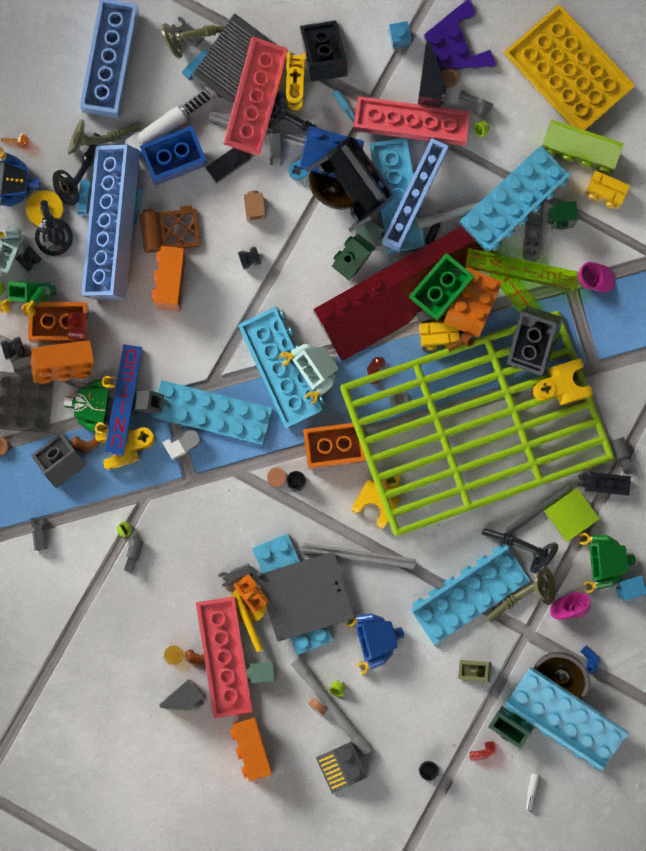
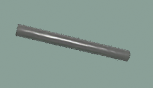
[505,485,572,534]

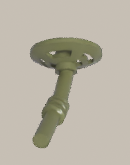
[162,23,226,59]
[67,119,140,155]
[486,567,556,623]

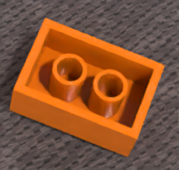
[152,246,186,311]
[444,267,502,338]
[28,302,89,344]
[30,340,94,384]
[303,423,366,470]
[230,717,273,781]

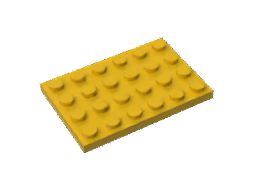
[503,4,636,131]

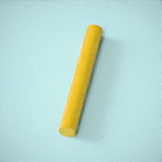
[235,596,264,652]

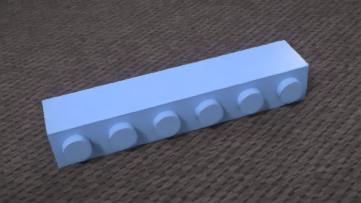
[382,138,449,252]

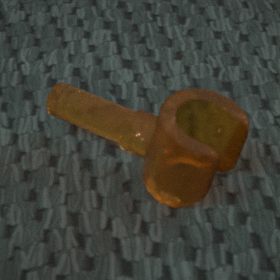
[1,133,29,147]

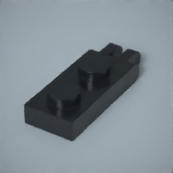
[205,148,252,184]
[578,472,631,496]

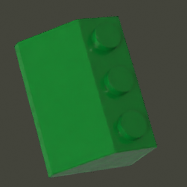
[409,253,475,321]

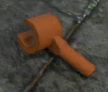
[447,333,475,352]

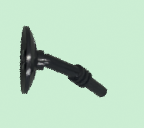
[268,92,317,132]
[52,133,100,206]
[35,200,73,256]
[482,528,559,574]

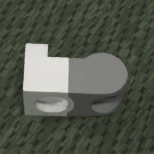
[162,430,200,461]

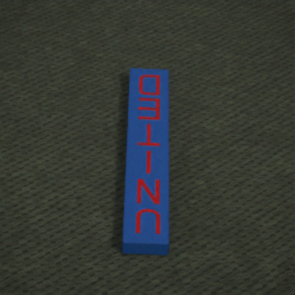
[104,344,142,456]

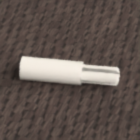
[526,773,540,810]

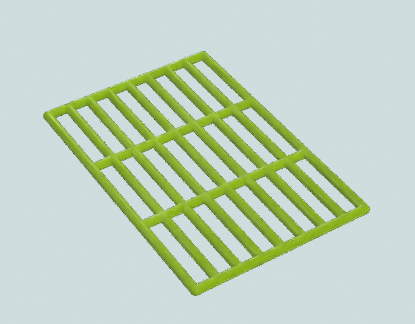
[340,311,615,537]

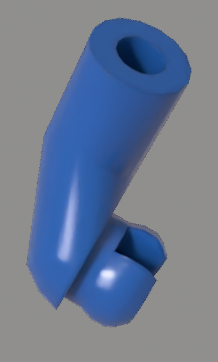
[580,645,599,674]

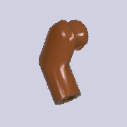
[71,436,101,453]
[185,649,205,666]

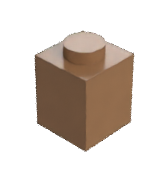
[244,191,265,221]

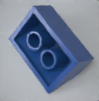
[139,125,207,186]
[299,126,364,178]

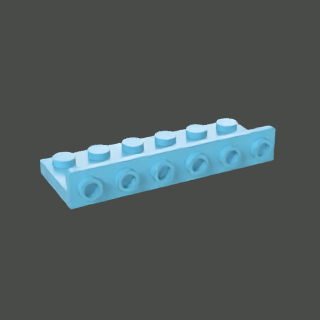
[459,145,571,252]
[238,307,326,429]
[410,544,530,645]
[505,666,629,771]

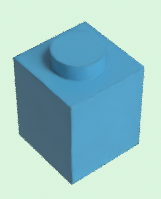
[388,21,411,49]
[616,575,646,602]

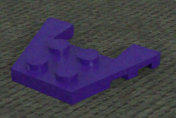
[423,0,496,70]

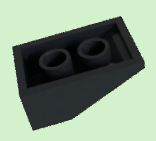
[300,20,348,82]
[417,41,447,107]
[507,305,563,376]

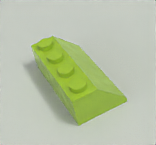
[542,119,624,174]

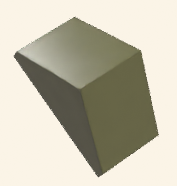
[458,660,492,682]

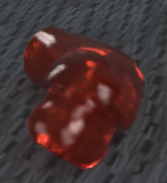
[367,357,385,385]
[469,741,497,761]

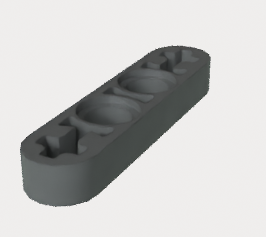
[522,200,544,263]

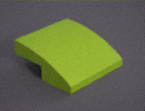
[544,488,600,543]

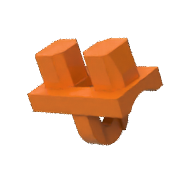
[233,574,269,613]

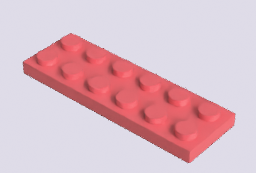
[223,36,288,156]
[353,96,470,146]
[195,596,252,718]

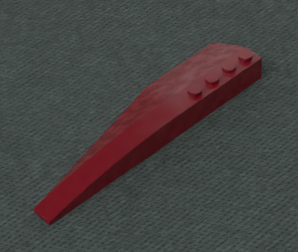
[313,226,485,362]

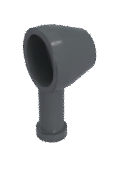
[458,90,494,117]

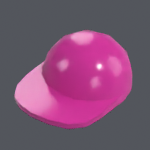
[578,262,614,293]
[550,592,591,620]

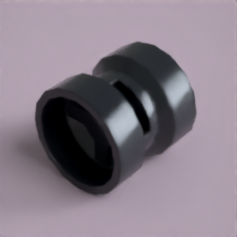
[15,246,42,272]
[238,246,261,270]
[1,336,25,360]
[287,471,306,492]
[419,761,439,781]

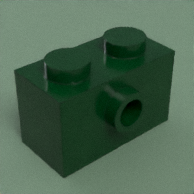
[547,201,578,230]
[332,233,376,280]
[488,706,535,749]

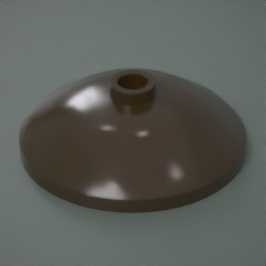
[308,171,354,210]
[534,652,590,700]

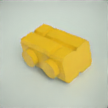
[585,170,630,209]
[419,322,460,352]

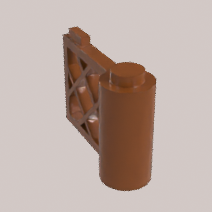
[140,206,201,253]

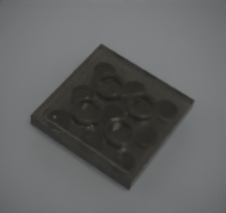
[0,371,55,434]

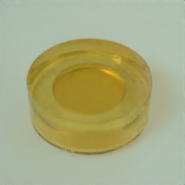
[164,646,184,665]

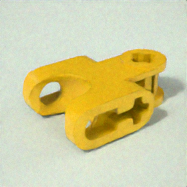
[286,52,306,112]
[533,359,594,406]
[94,425,155,470]
[351,475,402,529]

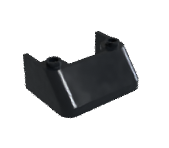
[305,137,393,232]

